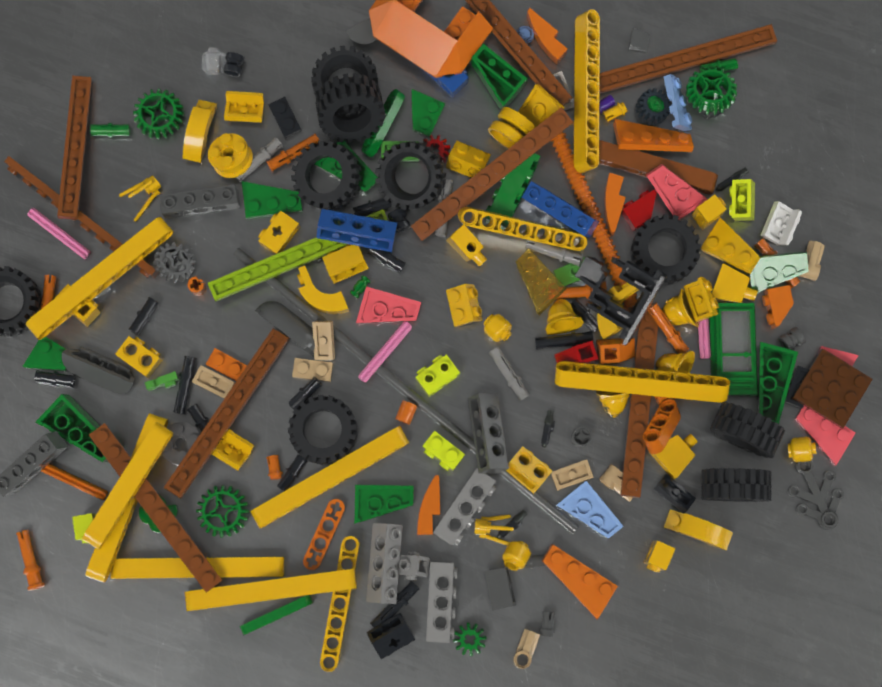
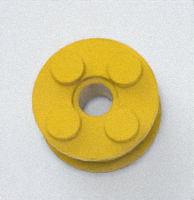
[208,133,253,178]

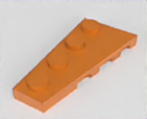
[613,119,694,152]
[541,544,618,620]

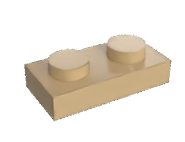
[312,321,335,360]
[292,358,333,382]
[192,365,235,399]
[551,459,594,491]

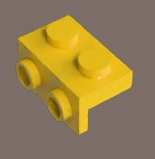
[224,91,265,123]
[446,140,491,178]
[683,276,719,322]
[446,284,482,327]
[212,429,254,471]

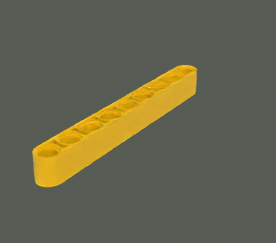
[574,9,600,173]
[26,217,174,340]
[554,361,730,403]
[85,413,168,583]
[250,426,410,529]
[110,557,284,579]
[184,569,357,611]

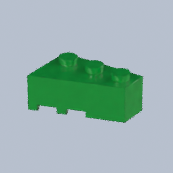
[471,44,527,110]

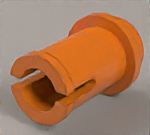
[266,455,283,480]

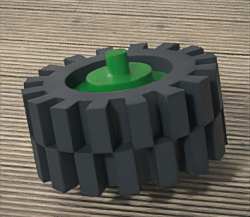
[635,88,672,125]

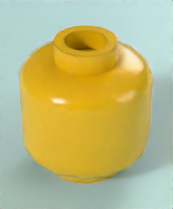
[483,314,512,342]
[787,436,817,463]
[502,541,531,571]

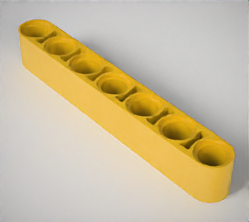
[458,207,587,251]
[82,422,174,550]
[320,536,360,672]

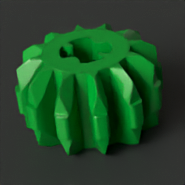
[453,622,487,656]

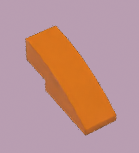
[527,8,568,65]
[604,173,626,236]
[417,475,440,535]

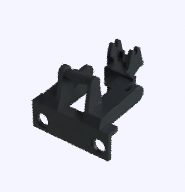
[575,256,668,346]

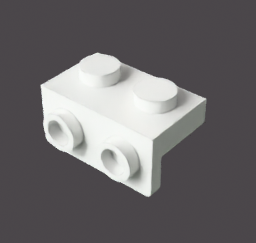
[760,201,802,246]

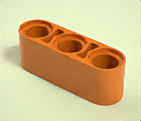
[643,399,681,454]

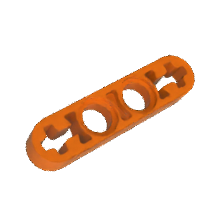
[303,499,345,570]

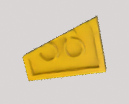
[701,217,760,274]

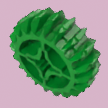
[686,66,737,115]
[133,88,185,139]
[196,485,249,538]

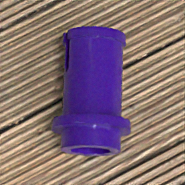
[599,94,615,115]

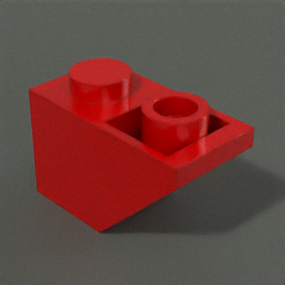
[621,189,657,232]
[554,341,598,364]

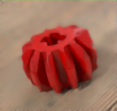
[423,135,450,163]

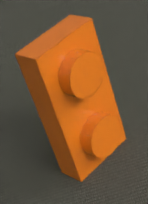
[205,348,247,381]

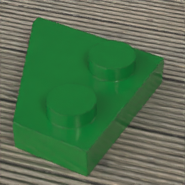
[411,89,445,138]
[23,337,67,371]

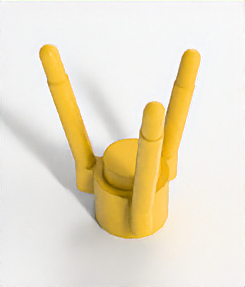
[119,175,162,222]
[475,515,514,546]

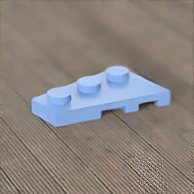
[664,74,692,132]
[557,480,623,539]

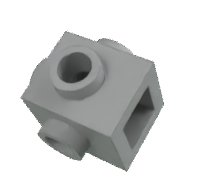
[399,552,430,581]

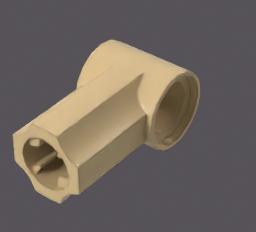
[800,241,825,281]
[599,464,633,502]
[513,629,540,669]

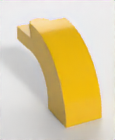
[183,99,217,163]
[297,265,349,315]
[597,283,639,340]
[664,509,733,551]

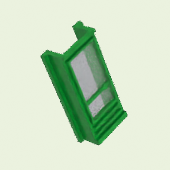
[709,303,758,397]

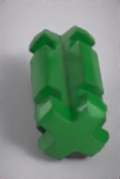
[350,275,370,298]

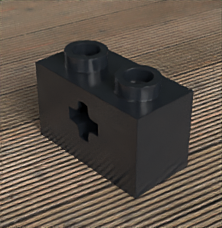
[366,612,416,659]

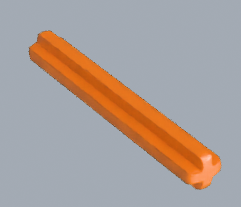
[41,464,108,500]

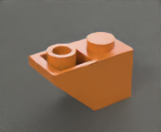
[762,285,794,329]
[596,337,635,364]

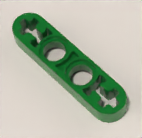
[361,89,405,157]
[239,595,313,636]

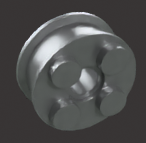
[162,422,201,466]

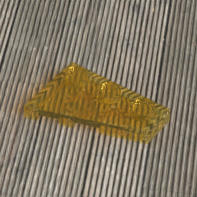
[516,249,567,315]

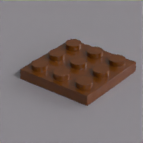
[792,349,873,428]

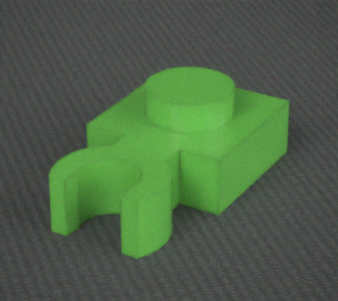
[145,371,180,391]

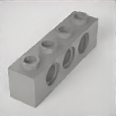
[433,468,497,546]
[366,523,403,604]
[426,562,457,643]

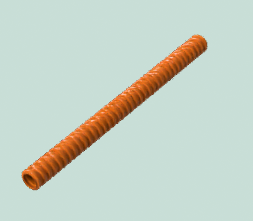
[551,132,638,308]

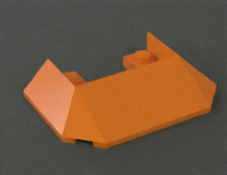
[369,0,493,78]

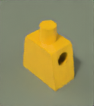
[446,224,487,267]
[712,264,758,303]
[650,434,698,479]

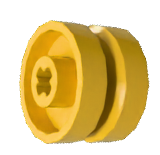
[488,107,535,149]

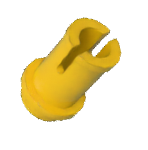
[602,102,628,122]

